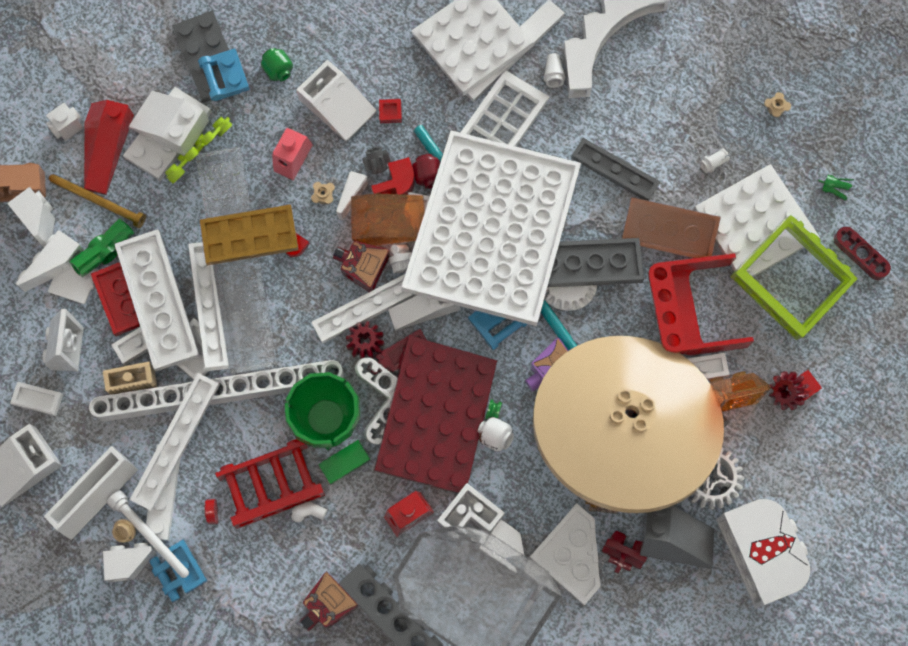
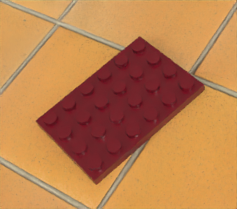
[374,335,498,494]

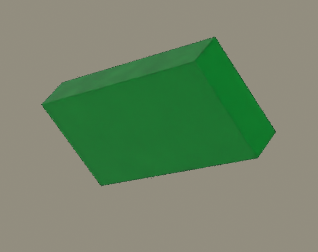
[318,440,371,485]

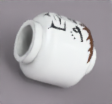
[478,417,514,452]

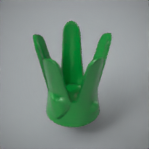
[818,174,854,201]

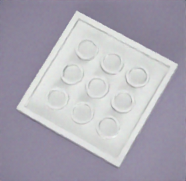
[412,0,534,96]
[694,164,820,277]

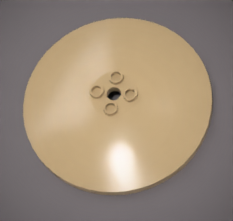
[533,336,724,513]

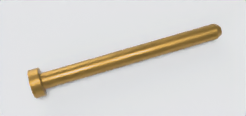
[48,174,146,228]

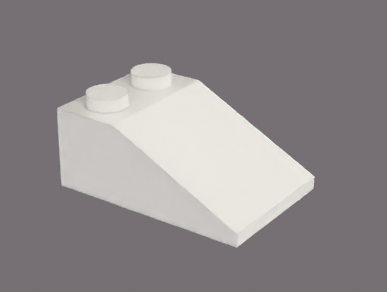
[129,91,209,156]
[43,309,84,372]

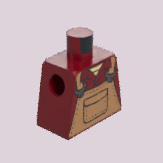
[333,241,390,292]
[300,571,359,631]

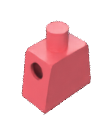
[272,128,313,181]

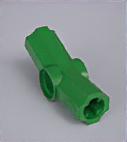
[69,218,134,278]

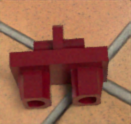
[601,531,647,574]

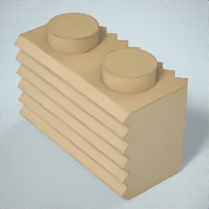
[103,362,157,395]

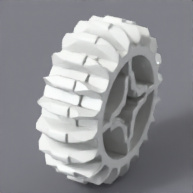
[691,448,744,510]

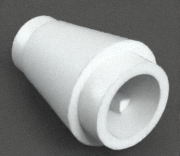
[544,53,566,88]

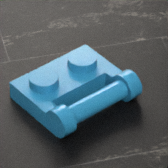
[198,48,250,101]
[468,311,528,350]

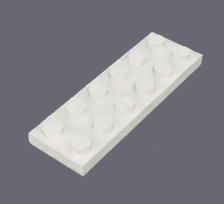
[115,229,200,371]

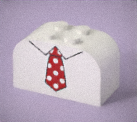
[716,499,810,609]

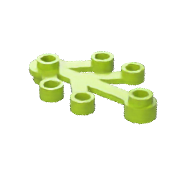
[164,116,232,184]

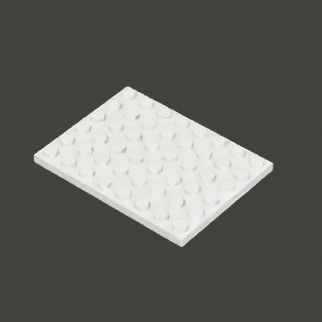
[401,131,581,326]

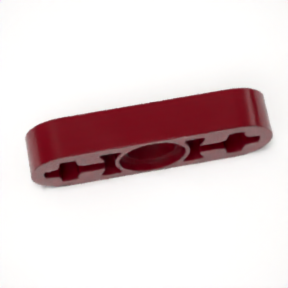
[834,227,891,280]

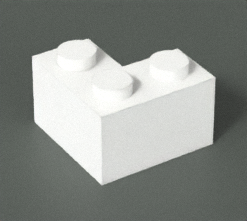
[437,483,505,539]

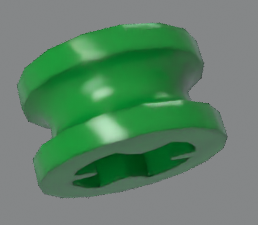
[485,399,502,420]

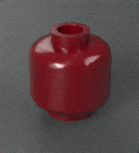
[412,154,440,189]

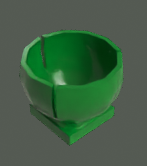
[284,372,361,452]

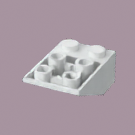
[296,60,377,142]
[0,423,62,507]

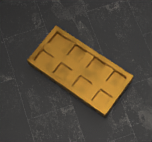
[200,204,298,266]

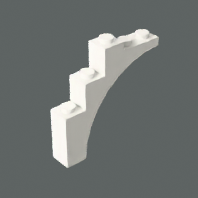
[563,0,670,98]

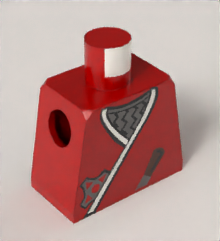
[384,491,434,537]

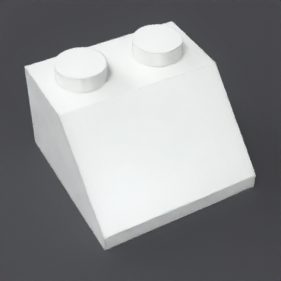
[7,187,55,247]

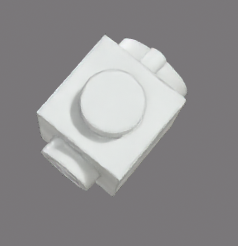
[46,103,83,141]

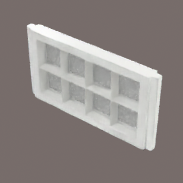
[460,70,550,147]

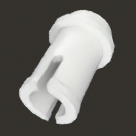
[700,148,730,173]

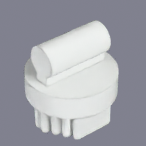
[389,245,412,273]

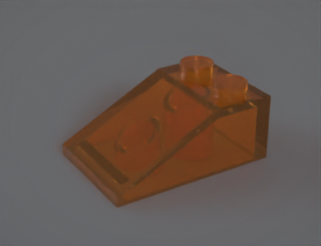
[351,194,424,246]
[710,371,770,412]

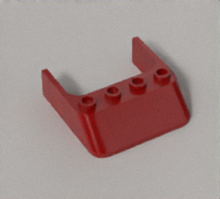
[648,253,754,355]

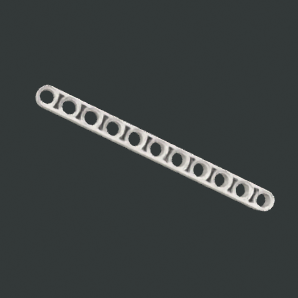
[89,360,344,422]

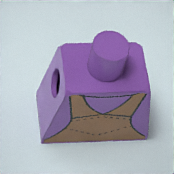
[525,338,568,392]

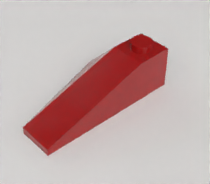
[84,100,134,195]

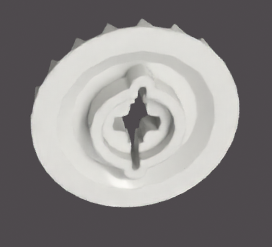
[544,285,597,311]

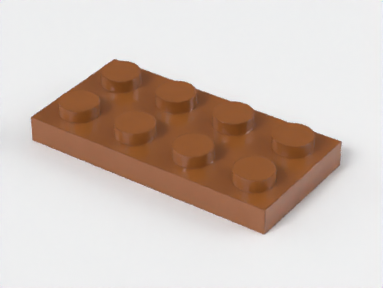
[622,197,721,258]

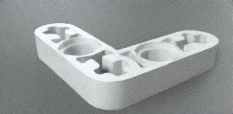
[355,358,397,444]

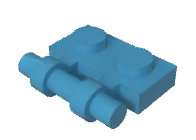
[149,539,208,602]

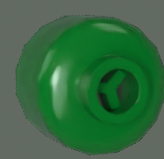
[261,48,293,82]

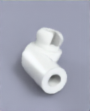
[291,502,327,523]

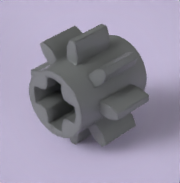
[362,146,391,174]

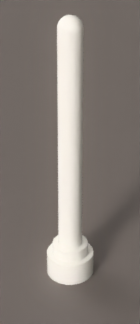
[107,490,189,578]

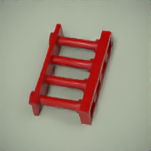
[215,439,326,529]

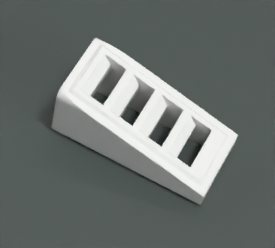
[336,171,368,220]

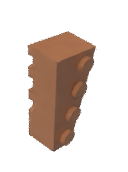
[0,163,46,203]

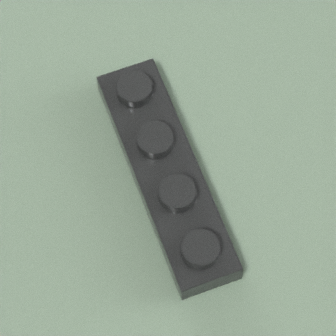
[571,138,660,201]

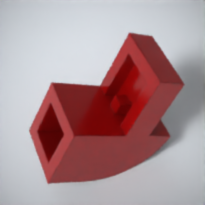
[371,157,415,203]

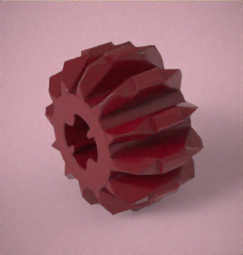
[345,321,385,359]
[768,371,809,410]

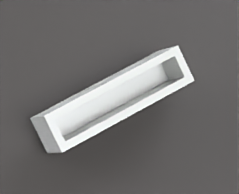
[44,446,138,540]

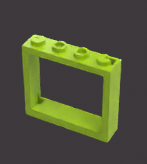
[730,215,858,340]

